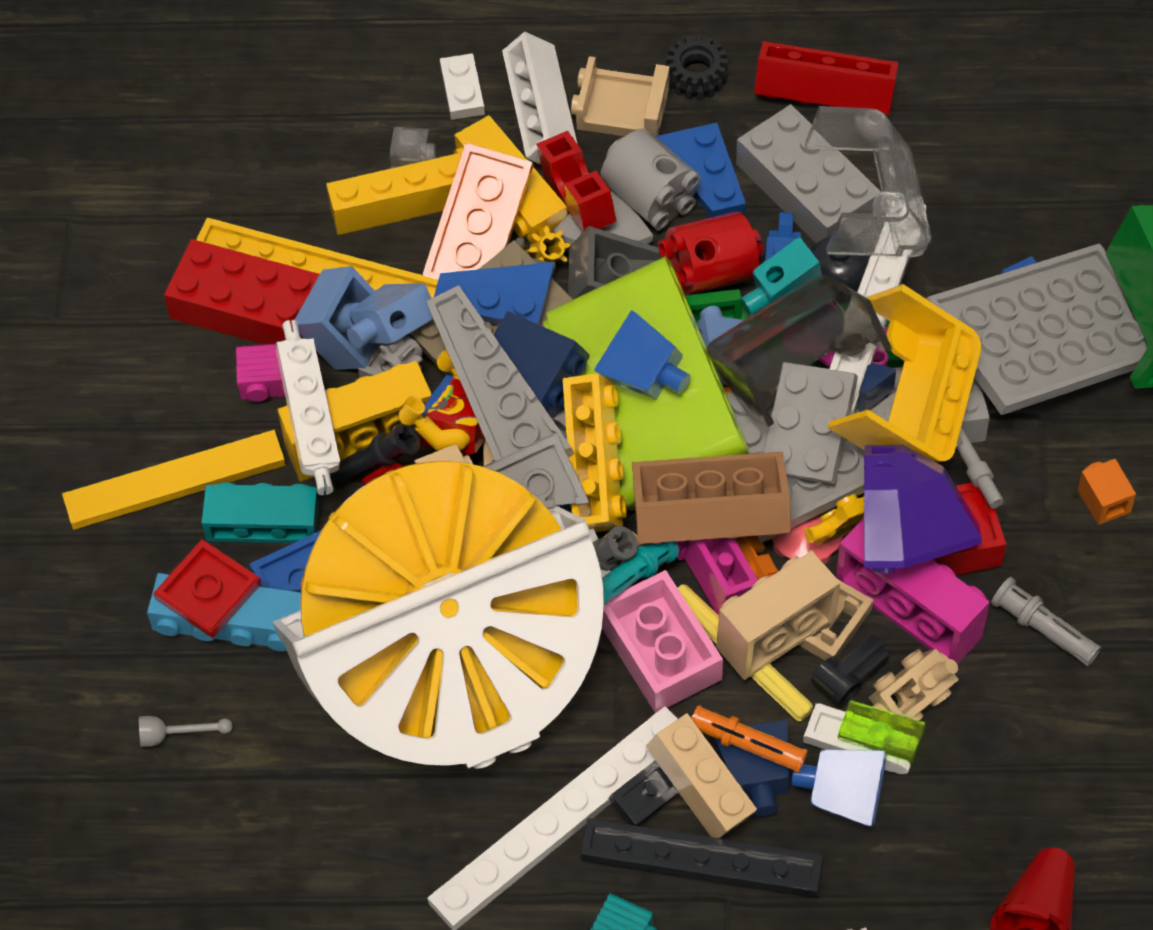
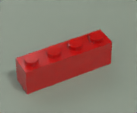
[754,41,898,115]

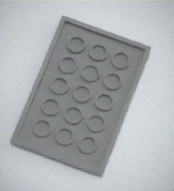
[927,243,1148,415]

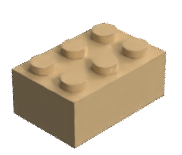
[716,550,840,680]

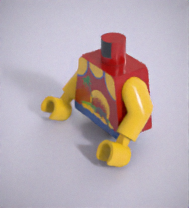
[399,349,485,454]

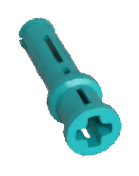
[602,541,679,605]

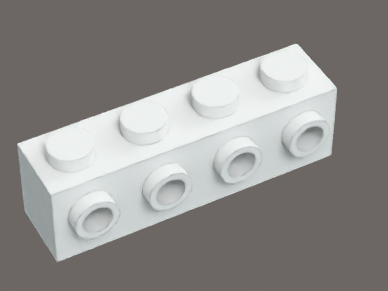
[502,32,577,164]

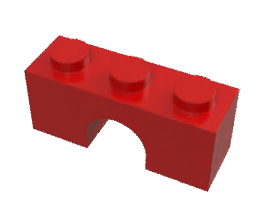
[536,131,617,232]

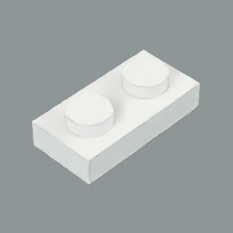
[440,53,485,120]

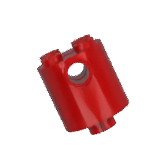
[658,212,763,295]

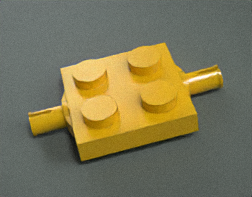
[804,494,864,546]

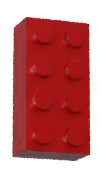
[164,239,320,345]

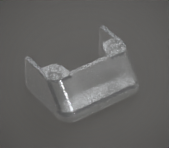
[805,106,931,257]

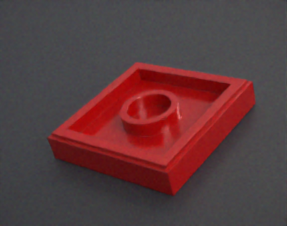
[153,539,262,639]

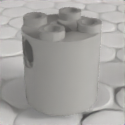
[601,129,701,230]

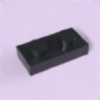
[608,760,679,826]

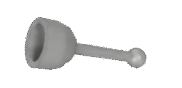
[139,716,233,747]

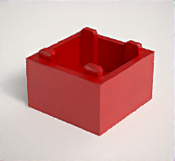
[933,483,1006,575]

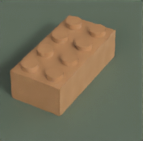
[632,451,791,544]

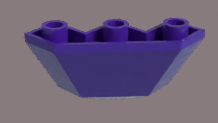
[864,445,981,573]

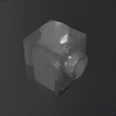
[389,127,436,169]

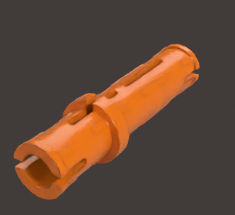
[692,705,808,773]

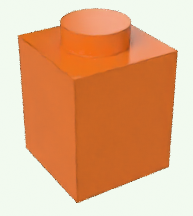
[1077,459,1136,525]

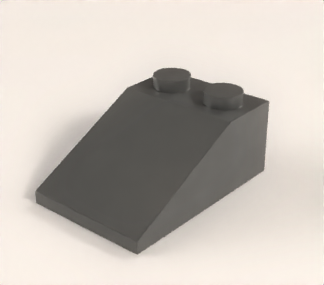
[568,226,661,299]

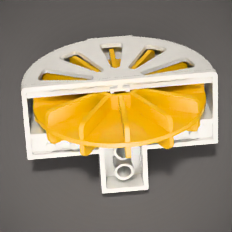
[272,461,604,769]

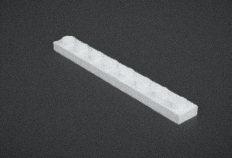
[428,706,677,930]

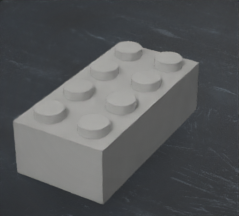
[736,104,881,243]

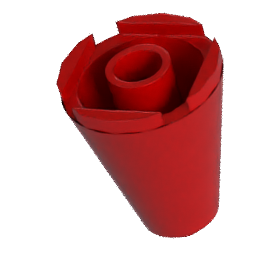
[990,847,1075,930]

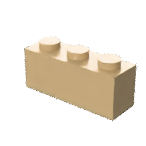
[646,713,757,839]

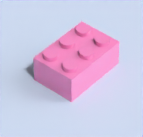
[602,570,723,713]

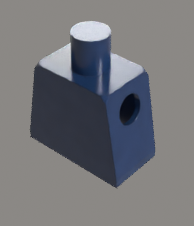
[713,720,789,816]

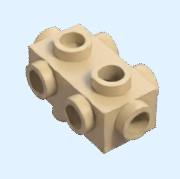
[868,649,959,729]

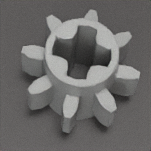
[378,336,423,372]

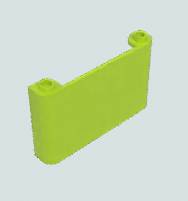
[543,256,751,511]

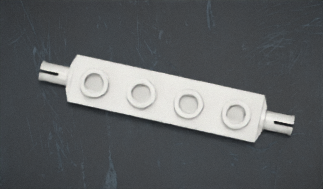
[276,320,340,495]

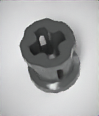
[592,526,638,571]

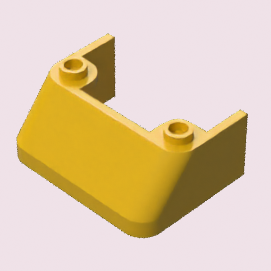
[828,284,981,463]

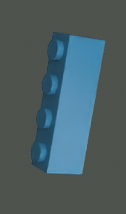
[147,573,301,651]

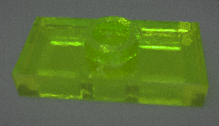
[838,700,925,762]

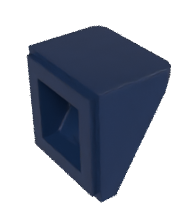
[857,362,896,412]

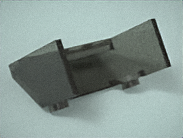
[706,275,892,427]

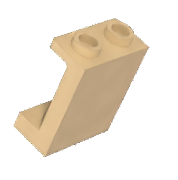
[571,56,670,136]

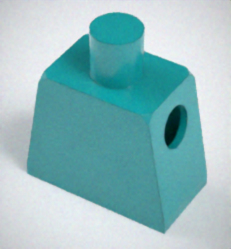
[740,237,826,319]

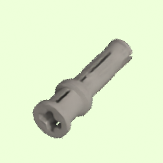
[991,577,1102,667]

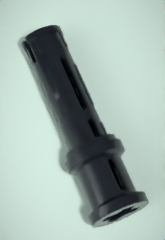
[330,422,420,486]

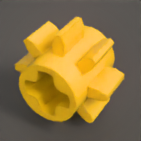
[525,226,570,266]

